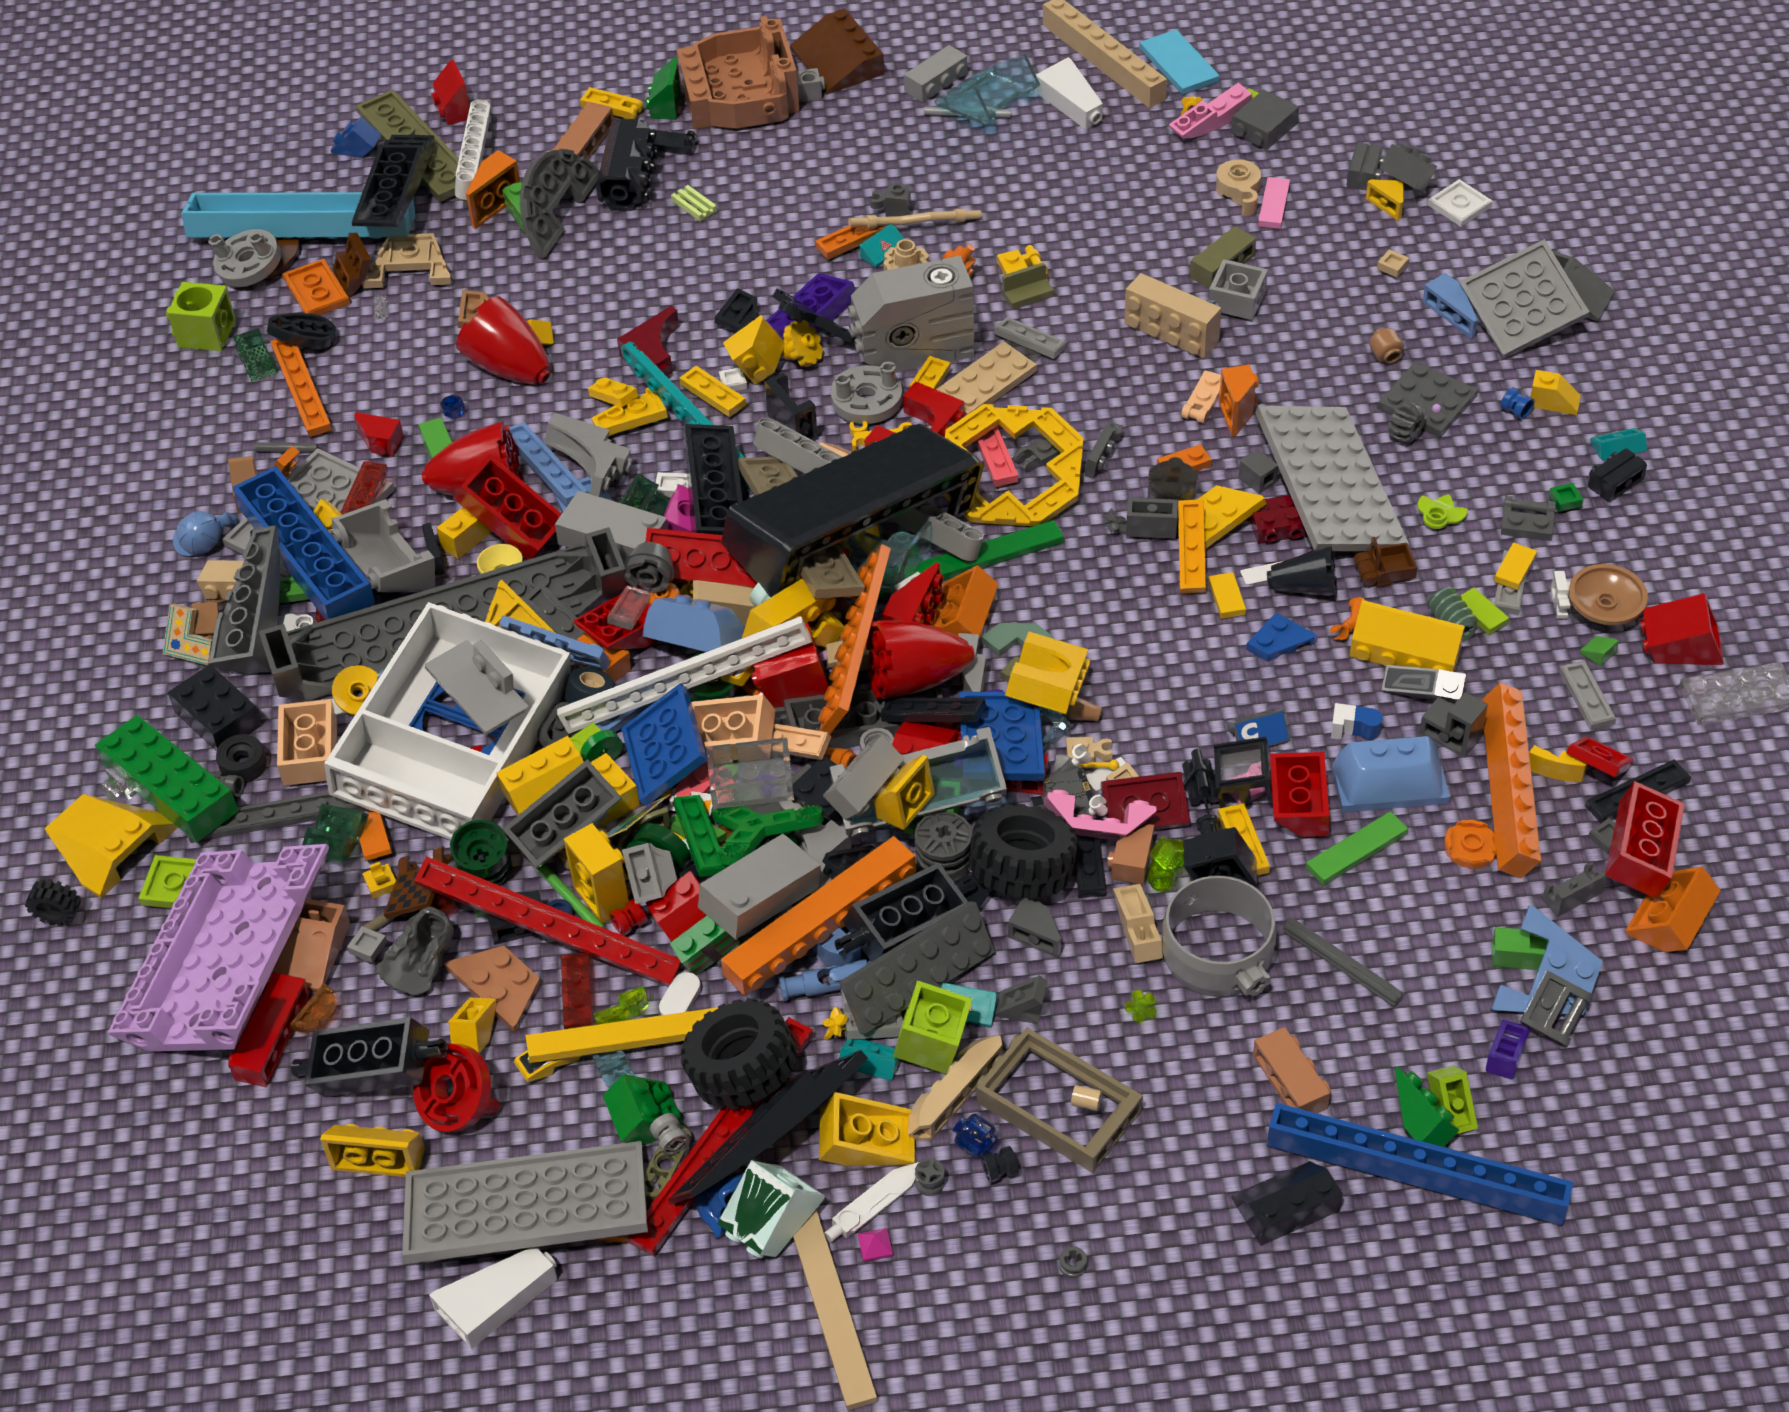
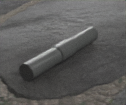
[255,442,319,453]

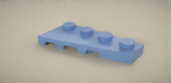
[499,615,610,670]

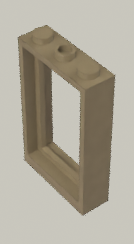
[975,1027,1143,1173]

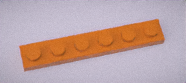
[270,339,332,437]

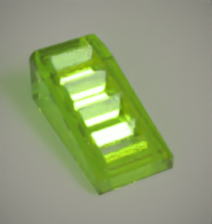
[1150,838,1184,870]

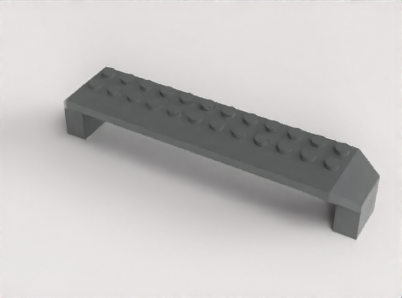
[259,527,627,701]

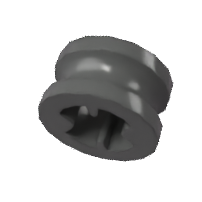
[1059,1246,1087,1278]

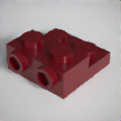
[1248,495,1307,544]

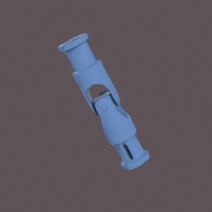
[778,959,871,1002]

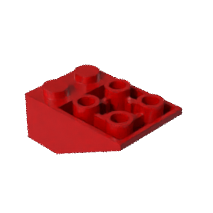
[882,562,945,624]
[573,589,658,650]

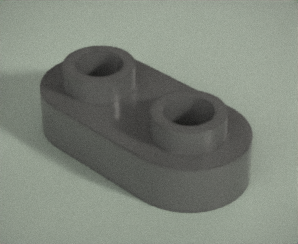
[537,702,570,747]

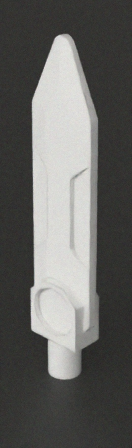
[824,1162,919,1242]

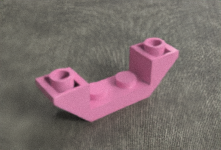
[1044,790,1157,840]

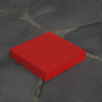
[1566,736,1634,777]

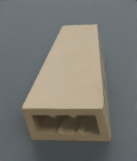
[693,580,756,627]

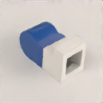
[1331,703,1383,740]

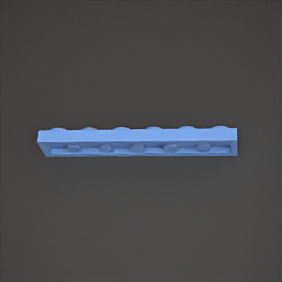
[509,422,588,506]

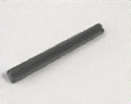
[1283,918,1403,1006]

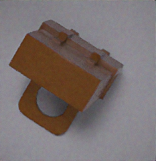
[1354,537,1418,587]

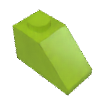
[1426,1065,1478,1135]

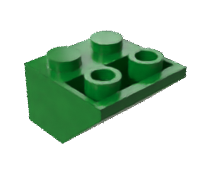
[602,1074,685,1145]

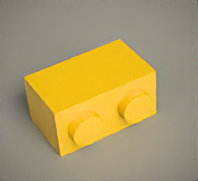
[437,507,493,559]

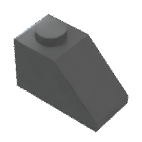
[1008,898,1061,958]

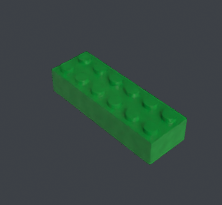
[95,715,239,843]

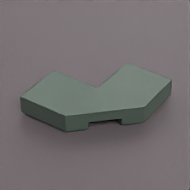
[981,623,1054,656]

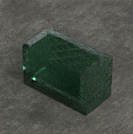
[233,328,278,382]

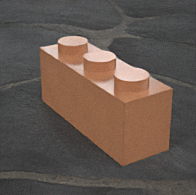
[1253,1027,1331,1113]

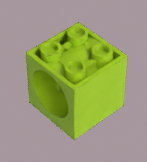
[166,282,236,351]
[892,980,972,1074]

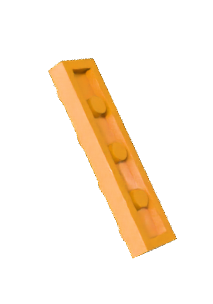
[1178,499,1206,594]

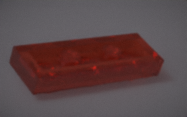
[340,461,388,515]
[561,953,593,1029]

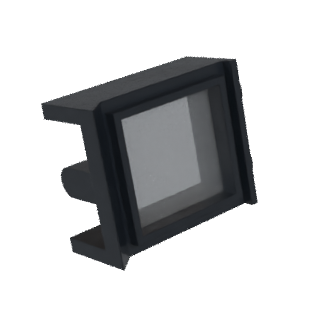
[1213,736,1273,808]

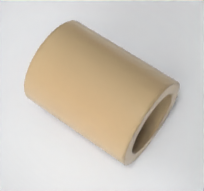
[1071,1085,1102,1111]

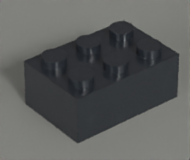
[167,664,262,752]

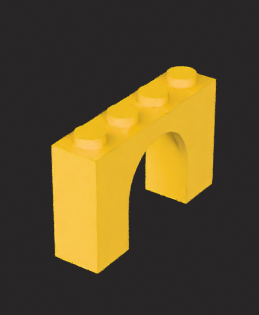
[1005,631,1090,714]

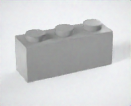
[904,45,968,103]
[823,735,904,819]

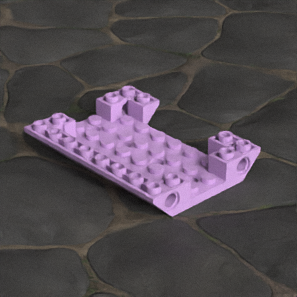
[107,844,329,1051]

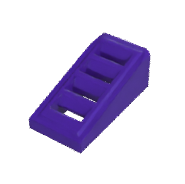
[1485,1020,1531,1079]

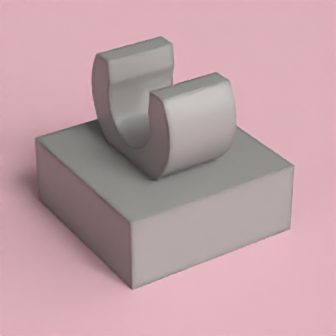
[347,926,387,964]

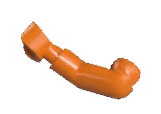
[1329,597,1366,640]

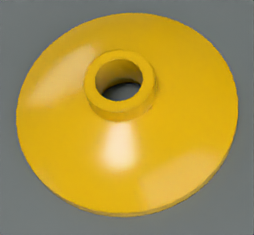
[332,665,378,715]

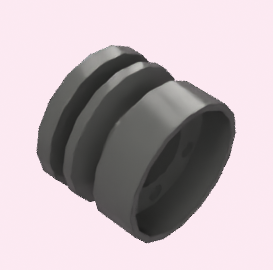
[915,811,972,882]

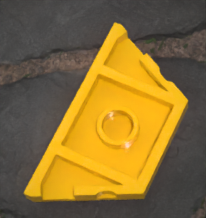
[1197,485,1266,549]
[485,579,556,633]

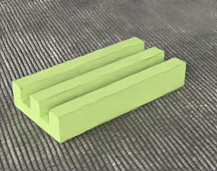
[671,185,717,221]

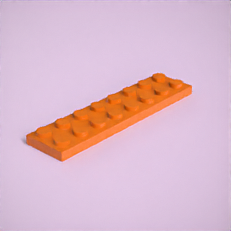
[818,544,891,735]

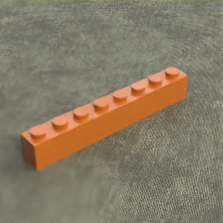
[1482,682,1541,878]
[721,836,916,996]

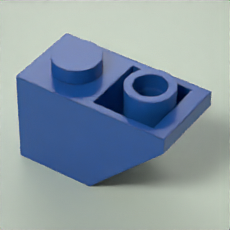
[330,117,381,158]

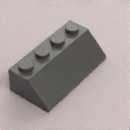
[502,759,622,869]

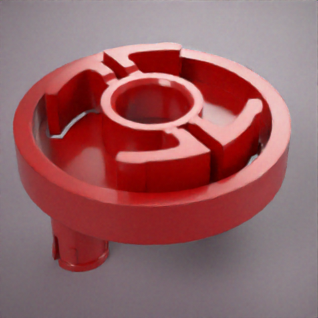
[413,1043,500,1132]

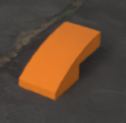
[353,811,392,861]

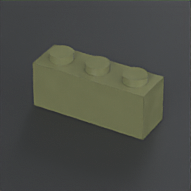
[1190,226,1256,289]

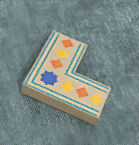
[163,604,213,665]

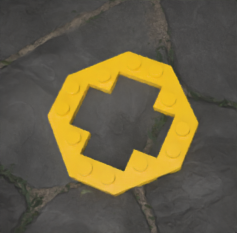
[942,404,1083,526]

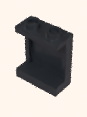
[764,373,818,441]

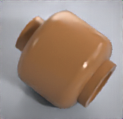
[1369,328,1404,364]

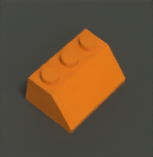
[929,565,999,639]
[1625,866,1721,952]

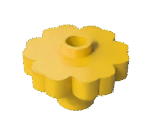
[782,320,823,367]

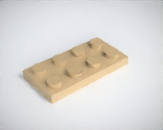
[936,341,1037,415]

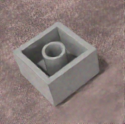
[1209,259,1268,320]

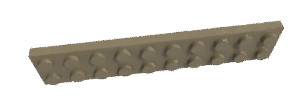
[738,457,865,599]

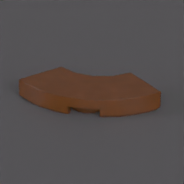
[267,237,300,280]

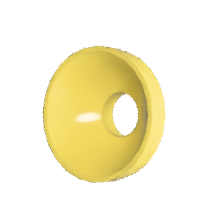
[477,544,523,574]

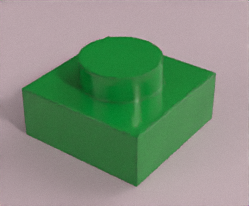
[1549,483,1583,512]

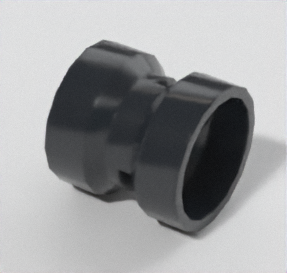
[981,1146,1019,1183]

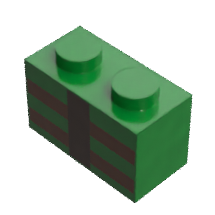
[670,916,740,976]

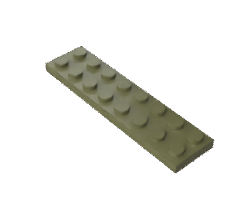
[356,89,459,202]

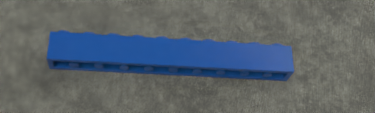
[1267,1103,1573,1226]

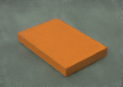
[282,259,350,315]

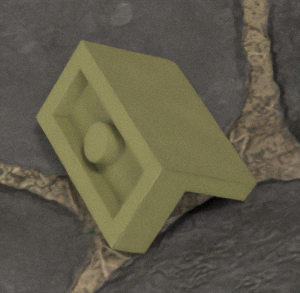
[1002,263,1054,310]

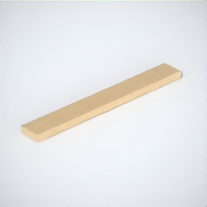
[793,1210,877,1411]

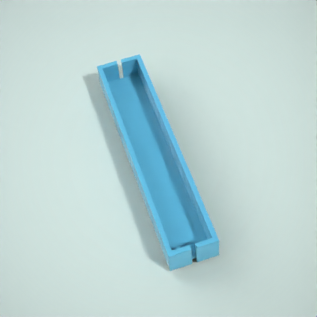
[181,192,415,239]

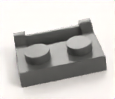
[1501,495,1556,541]
[1520,970,1593,1047]

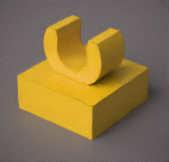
[362,862,396,899]

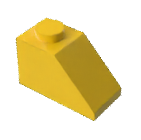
[1530,370,1581,415]
[448,997,497,1053]

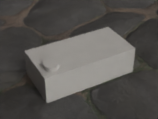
[555,491,668,564]
[698,834,821,940]

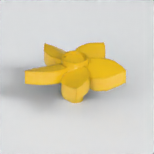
[822,1006,848,1040]

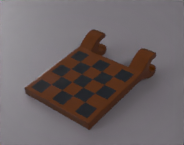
[383,846,452,919]

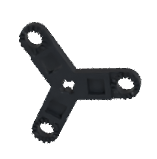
[772,288,856,345]

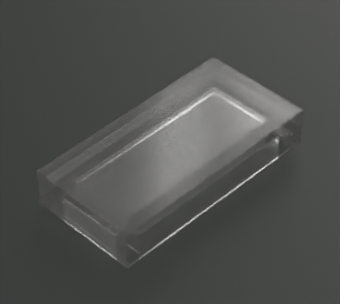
[607,586,651,630]

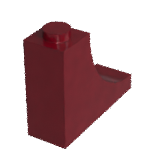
[617,306,679,377]

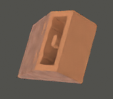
[269,899,351,992]

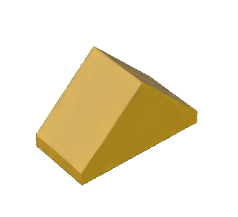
[1366,179,1403,221]

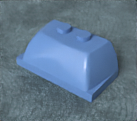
[643,595,744,652]
[1332,736,1450,813]

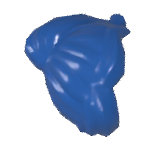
[696,1172,744,1239]

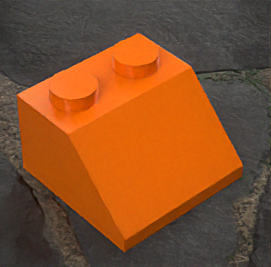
[1219,364,1259,437]

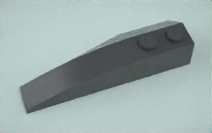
[208,525,280,674]

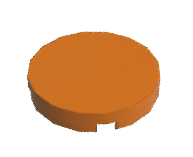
[1444,819,1497,869]

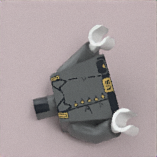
[1030,744,1108,820]

